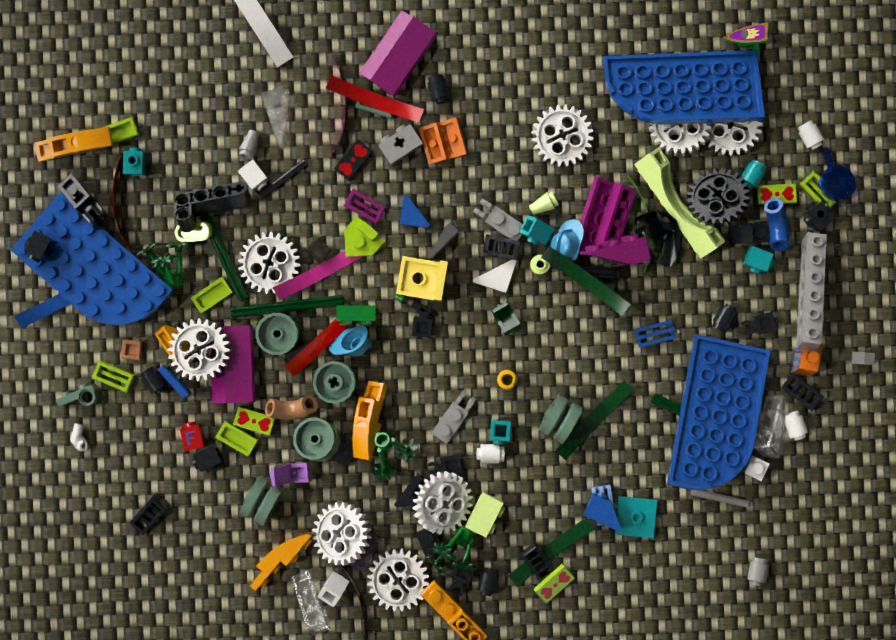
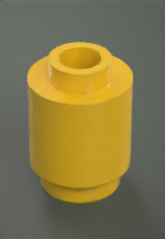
[497,370,517,389]

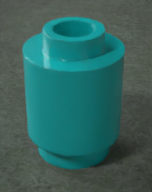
[741,160,766,190]

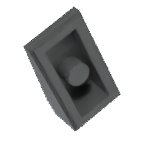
[429,221,459,259]

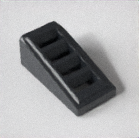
[482,234,523,261]
[781,373,824,412]
[129,493,170,535]
[519,542,555,583]

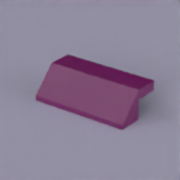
[359,11,438,97]
[579,176,637,263]
[210,325,256,404]

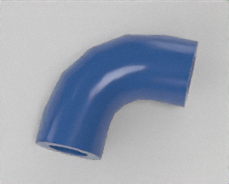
[764,198,789,251]

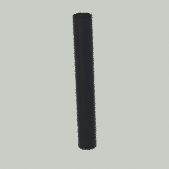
[258,159,308,199]

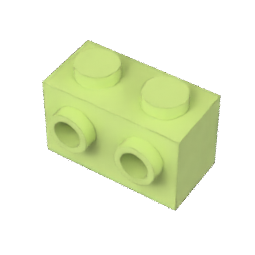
[465,491,505,537]

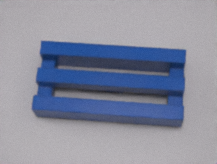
[634,320,676,348]
[158,365,191,398]

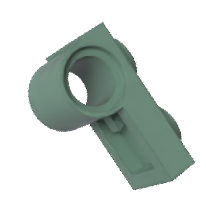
[56,382,100,407]

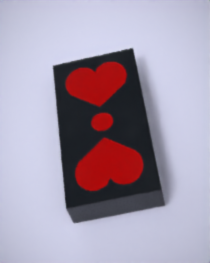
[334,139,373,181]

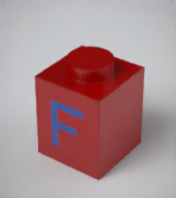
[180,421,207,451]

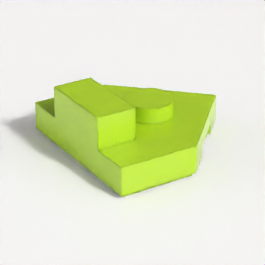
[344,216,385,257]

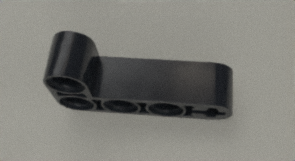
[174,182,252,232]

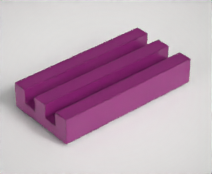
[344,189,386,224]

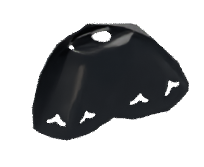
[634,209,681,267]

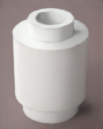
[798,120,824,150]
[784,411,808,441]
[476,444,505,463]

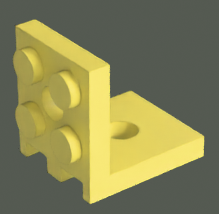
[396,256,448,301]

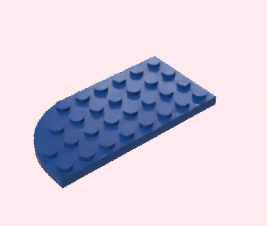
[603,50,765,125]
[11,192,175,326]
[667,334,770,490]

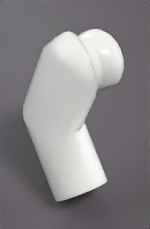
[71,423,88,451]

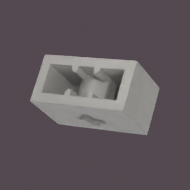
[378,124,423,166]

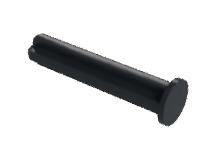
[562,266,620,282]

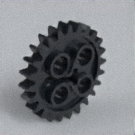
[687,168,750,228]

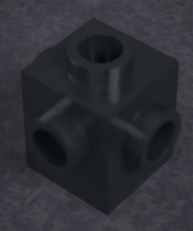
[802,201,835,232]

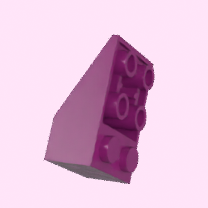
[580,234,651,265]

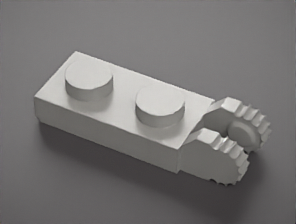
[473,198,523,241]
[431,390,476,444]

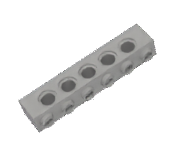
[796,232,827,351]

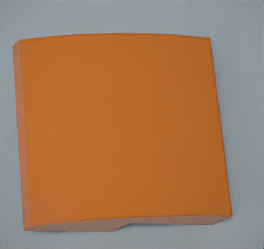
[419,117,468,165]

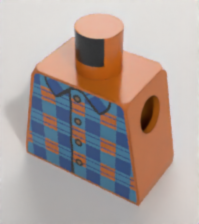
[791,344,823,376]

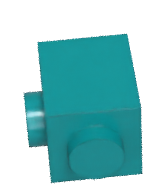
[123,148,146,176]
[519,215,554,246]
[742,246,774,275]
[490,419,511,444]

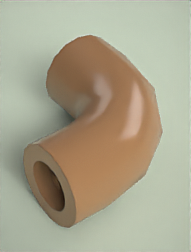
[265,395,318,420]

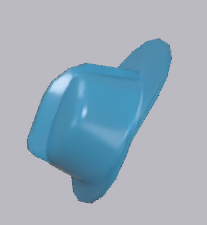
[550,219,584,262]
[329,326,372,357]

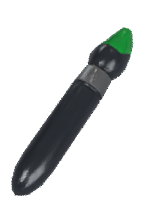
[395,295,439,317]

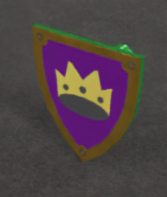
[723,23,769,55]

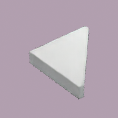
[473,260,516,293]

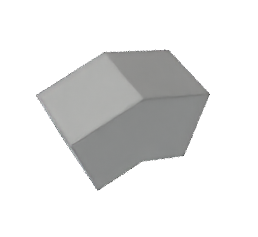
[852,352,875,365]

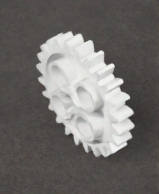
[531,104,593,167]
[704,121,763,157]
[649,123,712,156]
[238,232,301,294]
[167,318,231,381]
[412,471,473,534]
[312,502,371,565]
[367,548,429,612]

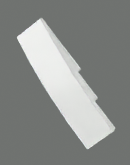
[234,0,293,67]

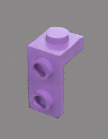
[270,462,312,487]

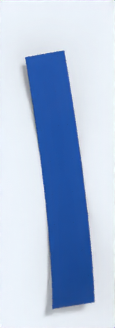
[14,293,71,328]

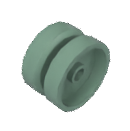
[255,313,300,355]
[313,361,357,404]
[538,394,583,444]
[293,417,341,462]
[239,476,283,526]

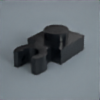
[412,303,433,338]
[740,312,777,335]
[331,431,353,467]
[428,454,463,476]
[449,559,476,596]

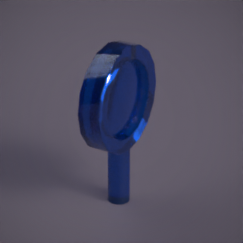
[819,147,856,202]

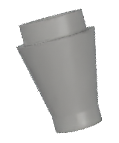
[239,130,260,160]

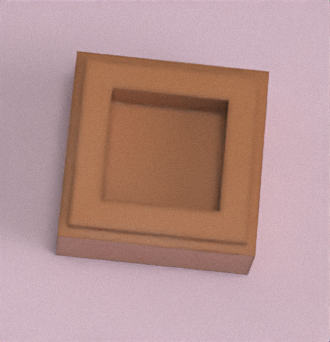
[121,339,143,360]

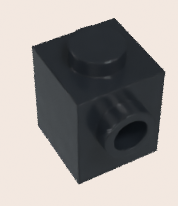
[24,231,57,263]
[192,444,224,473]

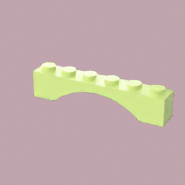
[634,147,725,258]

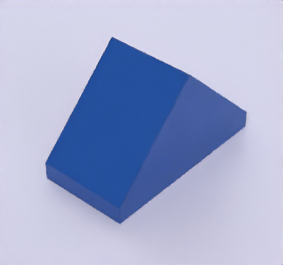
[400,194,430,229]

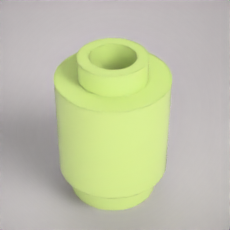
[530,255,550,275]

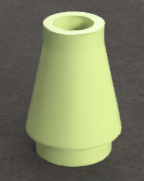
[529,192,559,215]

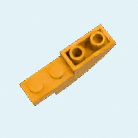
[35,127,113,162]
[353,381,388,461]
[250,532,312,591]
[420,580,488,640]

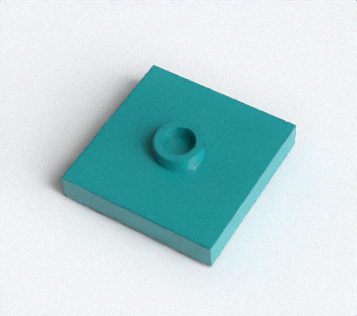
[615,496,657,539]

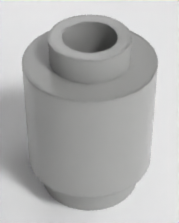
[747,557,769,586]

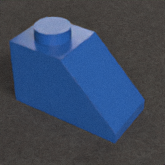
[583,491,621,532]

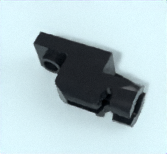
[57,173,110,230]

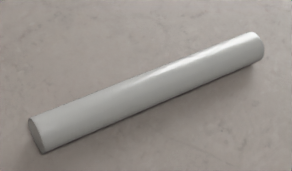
[691,490,749,508]

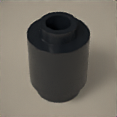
[427,74,450,104]
[712,303,738,333]
[140,366,167,396]
[477,567,499,596]

